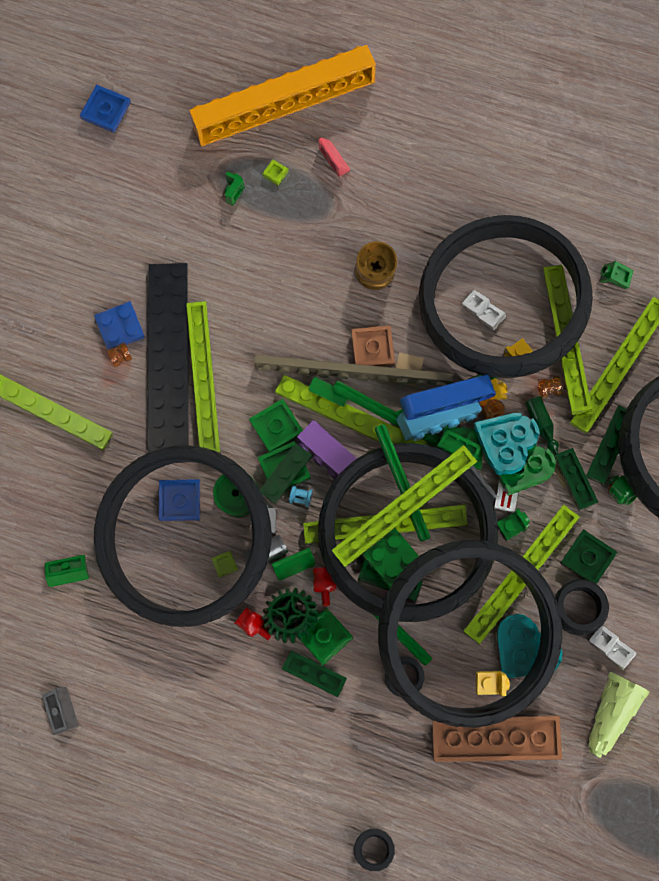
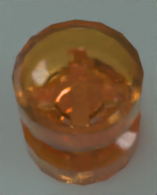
[106,342,133,367]
[538,376,562,398]
[483,399,505,420]

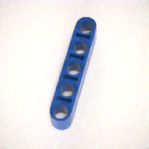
[400,375,496,420]

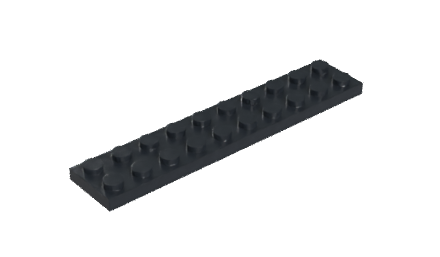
[148,263,189,453]

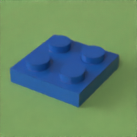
[80,84,131,133]
[94,301,145,352]
[159,479,200,521]

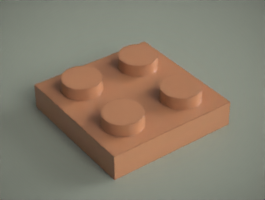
[351,325,395,367]

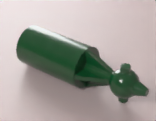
[524,396,559,454]

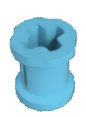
[289,486,313,508]

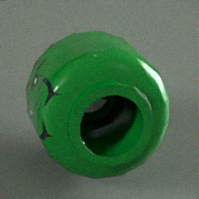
[608,475,637,505]

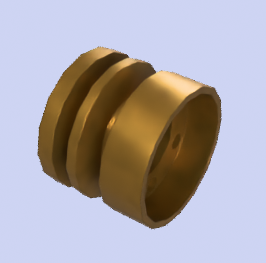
[355,241,398,290]

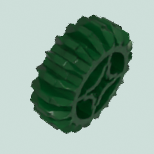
[262,588,319,643]

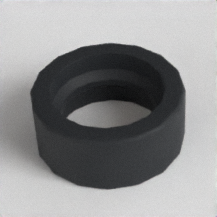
[385,656,425,697]
[354,829,395,871]

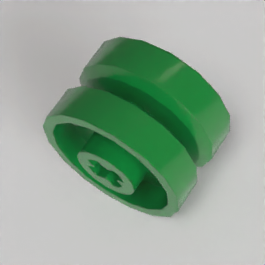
[213,475,260,518]

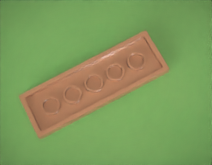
[432,716,562,762]

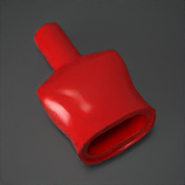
[313,567,336,606]
[234,607,271,641]

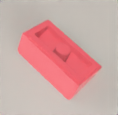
[318,138,350,177]

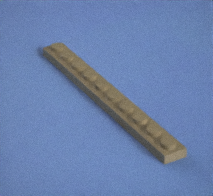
[254,355,453,387]

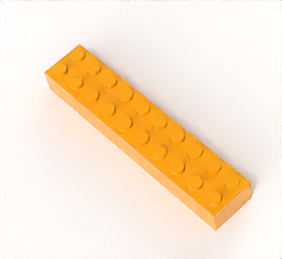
[189,45,376,147]

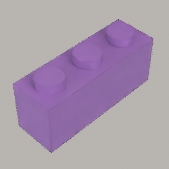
[297,420,357,479]

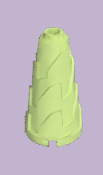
[588,672,650,758]

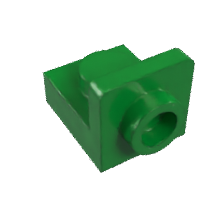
[224,171,245,206]
[599,261,634,289]
[497,508,530,541]

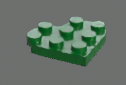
[496,444,556,496]

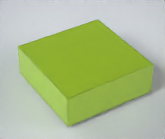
[262,159,289,186]
[211,551,238,578]

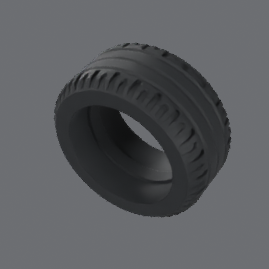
[555,579,609,636]

